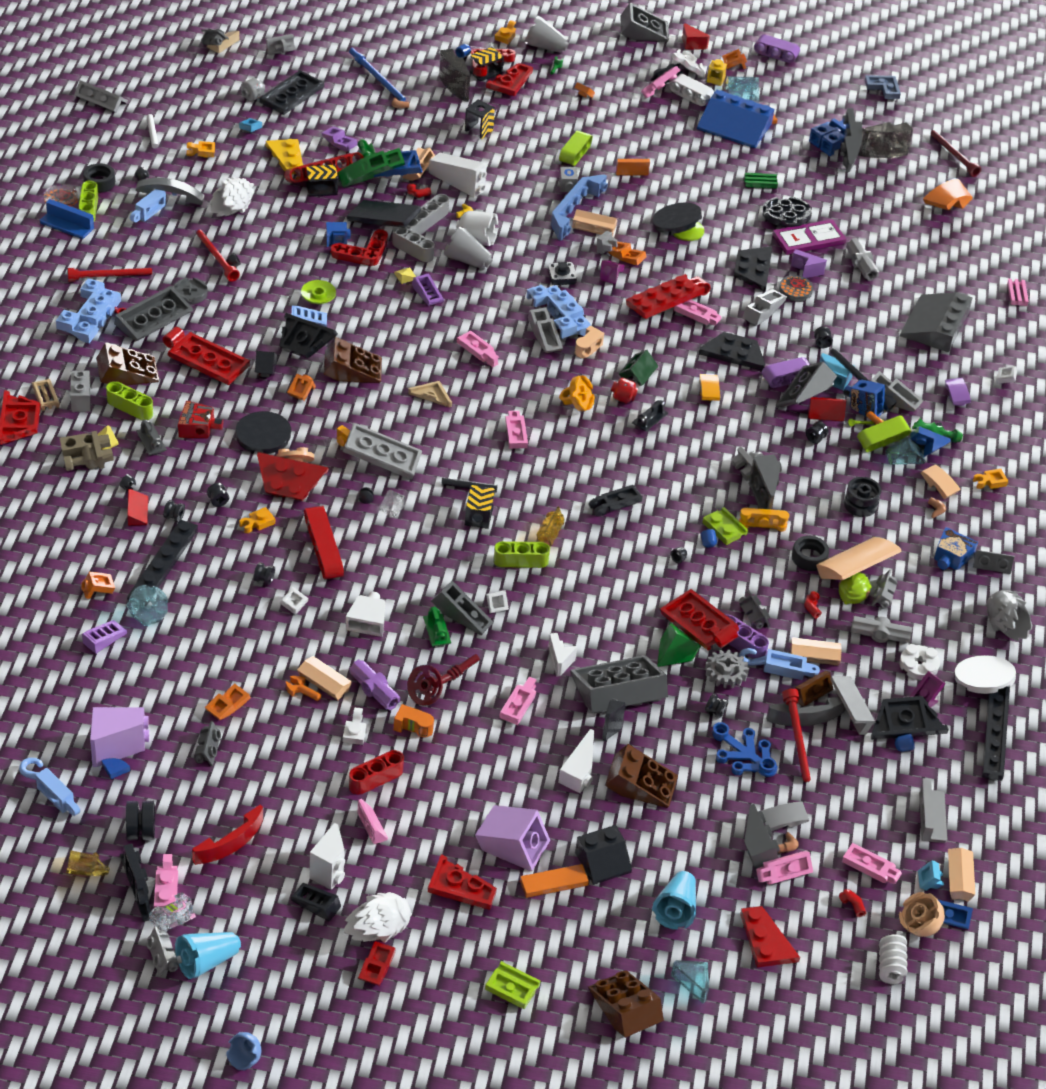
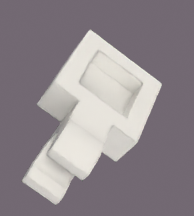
[343,708,367,745]

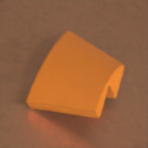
[923,179,973,210]

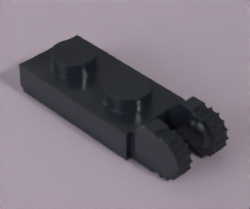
[588,485,643,517]

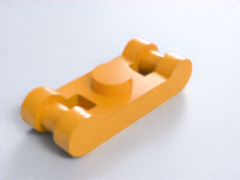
[739,508,789,532]

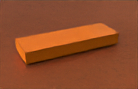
[520,864,589,898]

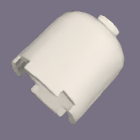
[456,211,498,246]

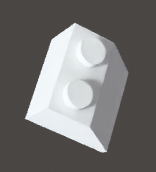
[310,823,345,890]

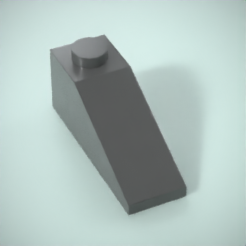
[431,581,494,635]

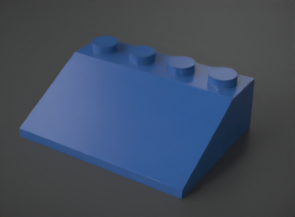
[697,89,775,148]

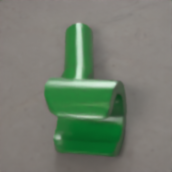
[550,56,564,75]

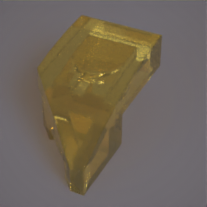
[66,850,110,876]

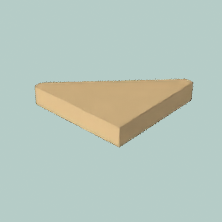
[408,381,452,407]

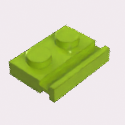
[702,507,748,545]
[485,961,540,1009]

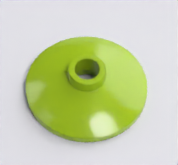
[672,222,704,241]
[301,280,336,304]

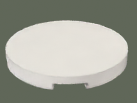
[955,656,1016,694]

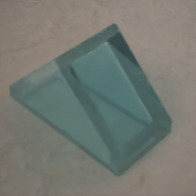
[886,436,925,465]
[671,960,709,1003]

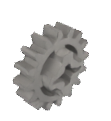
[705,650,749,688]

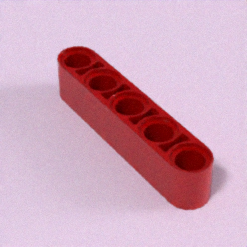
[284,152,364,183]
[304,506,344,580]

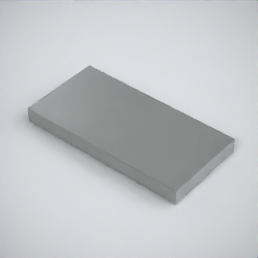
[343,423,422,480]

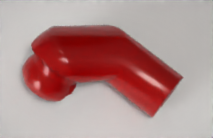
[407,184,431,198]
[804,591,822,619]
[839,889,866,917]

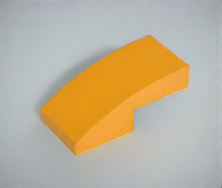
[699,374,720,401]

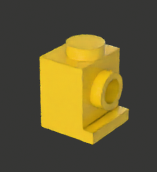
[707,59,727,86]

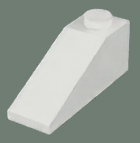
[558,729,594,793]

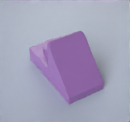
[791,249,827,278]

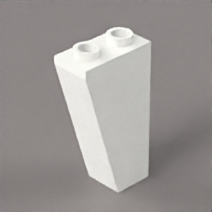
[429,153,487,198]

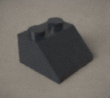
[575,825,632,885]

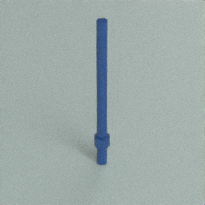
[349,48,406,102]

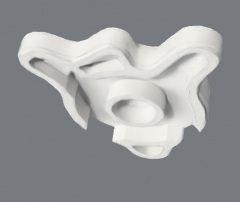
[671,49,706,77]

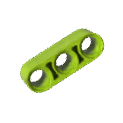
[559,130,593,166]
[79,181,98,221]
[106,382,153,420]
[857,416,911,452]
[493,541,550,568]

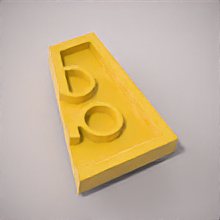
[265,139,303,175]

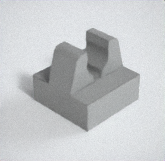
[597,231,617,254]

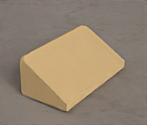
[207,31,239,53]

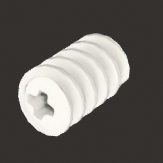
[879,935,908,984]

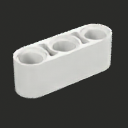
[669,74,714,106]

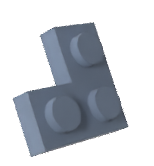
[864,75,901,100]

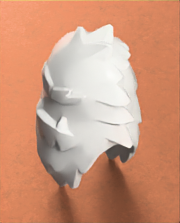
[209,177,254,217]
[343,892,412,943]

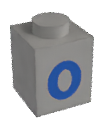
[559,167,578,192]

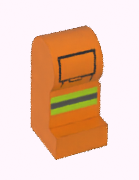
[393,704,434,737]

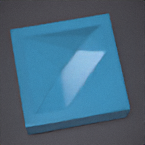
[239,118,262,132]

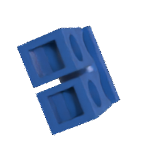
[809,118,846,156]

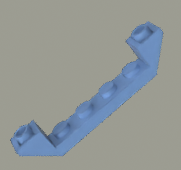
[551,175,608,241]

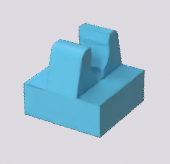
[918,860,944,891]

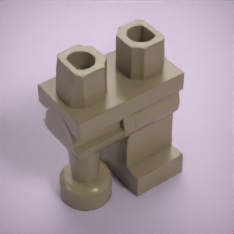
[60,431,114,471]

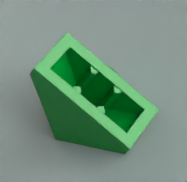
[657,624,701,667]

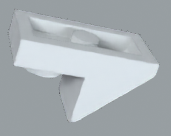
[548,633,577,677]

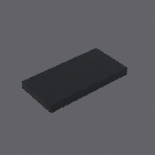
[259,70,324,115]
[347,200,421,228]

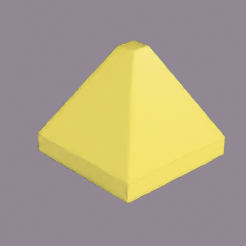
[394,268,416,284]
[98,425,119,450]

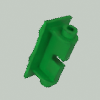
[357,139,376,158]
[423,607,451,646]

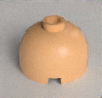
[899,892,945,937]

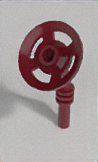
[407,654,480,706]

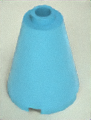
[652,871,696,929]
[175,932,241,979]

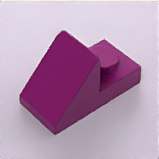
[600,260,625,284]
[909,671,946,708]

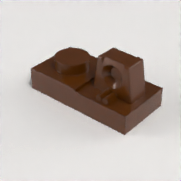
[795,671,834,707]

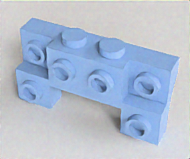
[56,278,121,343]
[526,285,592,339]

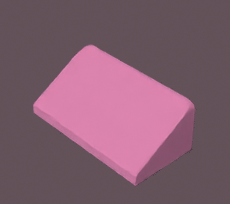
[357,799,388,844]

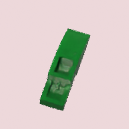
[338,148,405,188]

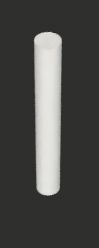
[147,114,158,149]

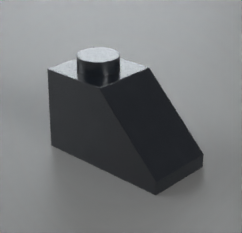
[255,351,278,378]

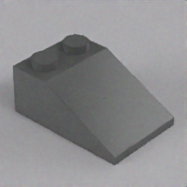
[620,3,669,42]
[776,362,837,408]
[748,454,782,510]

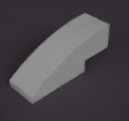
[743,289,787,326]
[528,307,563,353]
[871,371,924,412]

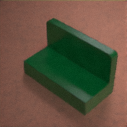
[619,350,658,386]

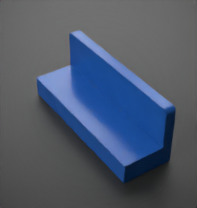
[40,199,94,239]

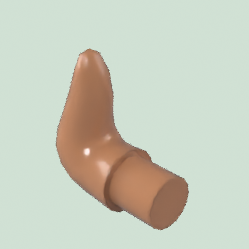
[392,98,409,109]
[928,497,946,518]
[777,832,799,853]

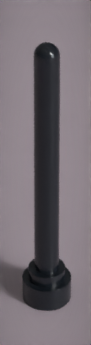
[830,348,897,412]

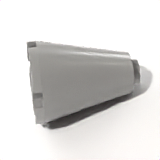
[525,16,569,53]
[444,227,493,269]

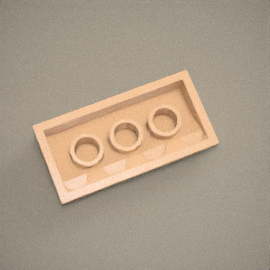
[816,537,902,580]

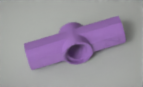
[349,659,400,711]

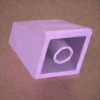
[90,707,150,767]
[475,805,550,871]

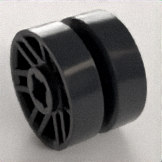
[844,477,882,517]
[126,801,155,841]

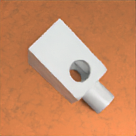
[346,592,385,637]

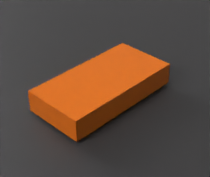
[616,159,650,175]

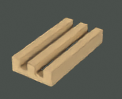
[32,379,60,411]

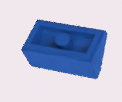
[937,899,973,930]

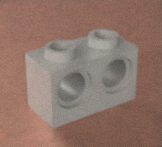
[70,371,91,412]

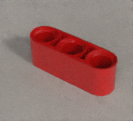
[349,750,404,795]

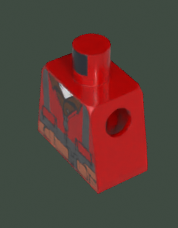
[178,401,223,439]

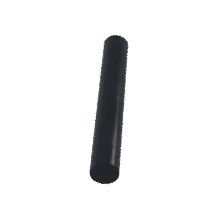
[441,478,498,492]

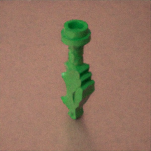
[912,418,963,443]

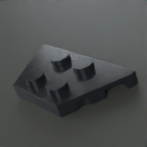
[734,246,773,292]
[279,313,338,359]
[699,332,765,371]
[871,696,949,740]
[120,843,152,922]

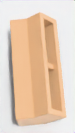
[403,147,435,181]
[572,209,617,236]
[790,638,841,666]
[297,657,351,701]
[948,848,975,902]

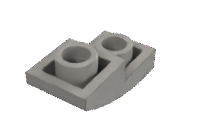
[762,801,809,831]

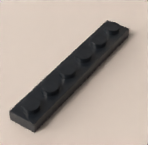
[127,519,198,608]
[982,686,1010,781]

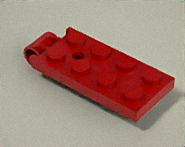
[626,274,711,319]
[162,327,250,385]
[660,589,739,651]

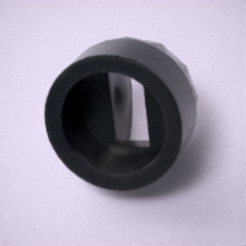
[134,167,149,181]
[226,253,241,267]
[119,474,136,491]
[359,487,374,504]
[671,547,687,563]

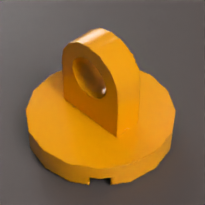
[559,375,595,412]

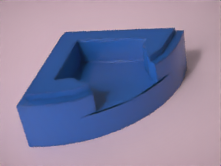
[101,758,130,779]

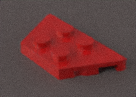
[0,390,41,445]
[257,452,329,501]

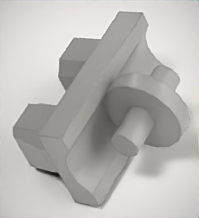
[266,34,295,55]
[731,446,764,481]

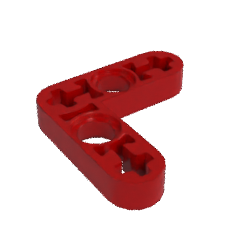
[471,49,516,76]
[331,229,388,266]

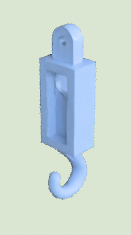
[130,189,177,222]
[739,648,820,680]
[19,758,80,816]

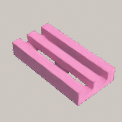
[1007,279,1029,306]

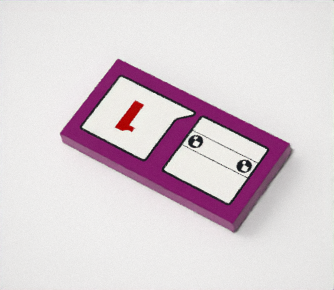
[772,219,847,255]

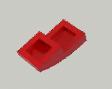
[358,941,396,986]

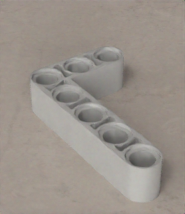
[392,194,449,262]

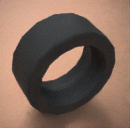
[83,163,116,193]
[792,535,829,571]

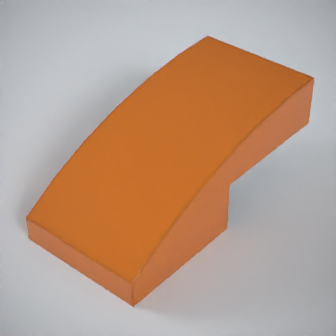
[608,242,647,265]
[205,683,250,720]

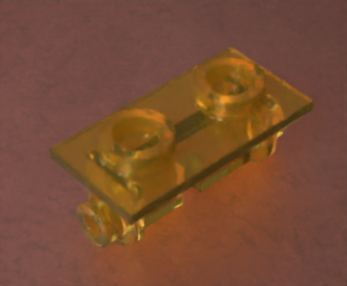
[536,507,565,546]

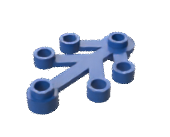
[712,722,778,777]

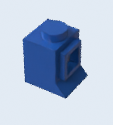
[326,222,351,247]

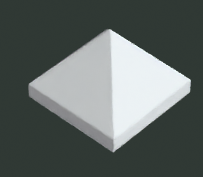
[486,590,509,613]

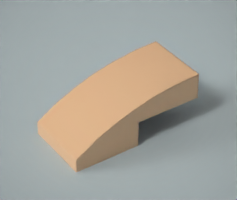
[921,464,961,499]

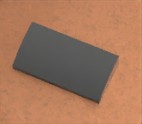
[114,286,193,341]

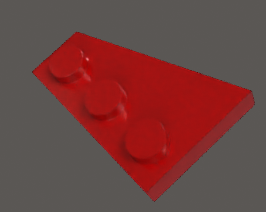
[486,63,533,96]
[428,854,497,910]
[740,906,800,968]

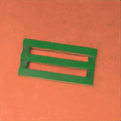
[744,173,778,189]

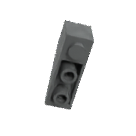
[744,804,780,870]

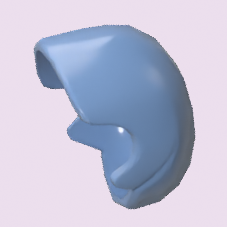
[226,1032,261,1071]

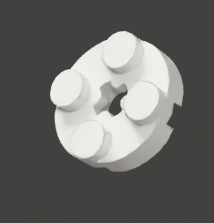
[899,644,940,680]

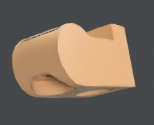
[575,325,604,358]

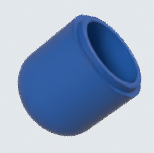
[455,44,471,59]
[700,529,717,548]
[895,734,915,752]

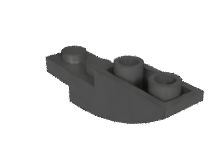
[840,108,862,172]

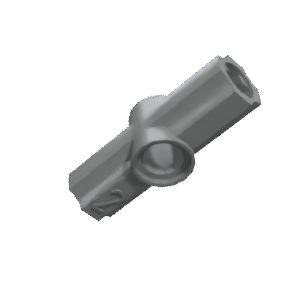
[846,238,879,281]
[851,616,912,643]

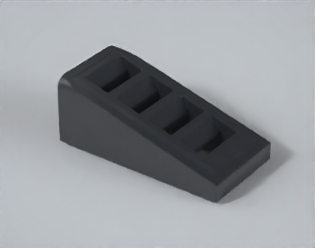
[291,883,341,921]

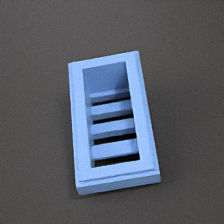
[291,306,327,327]

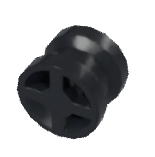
[814,326,833,349]
[806,421,829,444]
[207,483,229,507]
[163,500,185,522]
[253,562,275,585]
[705,693,729,718]

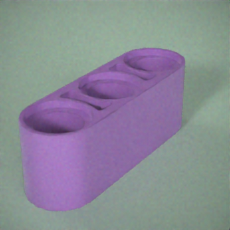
[754,35,800,63]
[762,357,810,388]
[726,615,769,659]

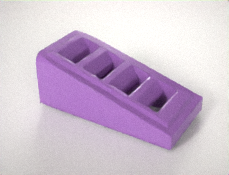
[411,273,444,306]
[82,620,127,654]

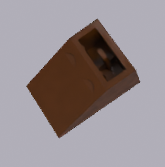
[323,337,382,383]
[96,343,159,386]
[605,744,678,808]
[588,970,664,1038]

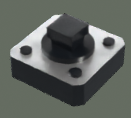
[547,262,577,286]

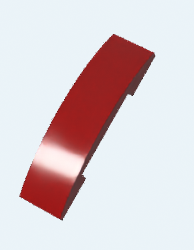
[192,804,263,865]

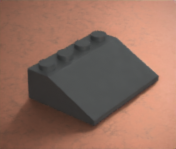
[900,292,973,353]
[570,655,668,713]

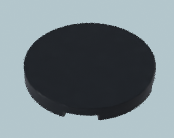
[763,196,812,227]
[652,202,702,234]
[236,411,291,454]

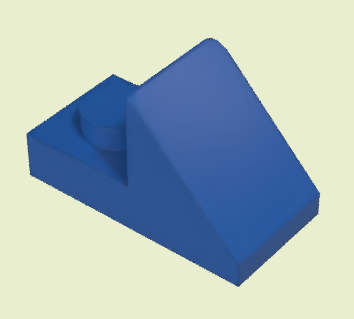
[909,426,951,457]

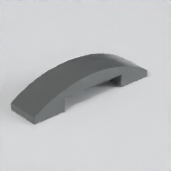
[135,178,204,205]
[766,697,845,726]

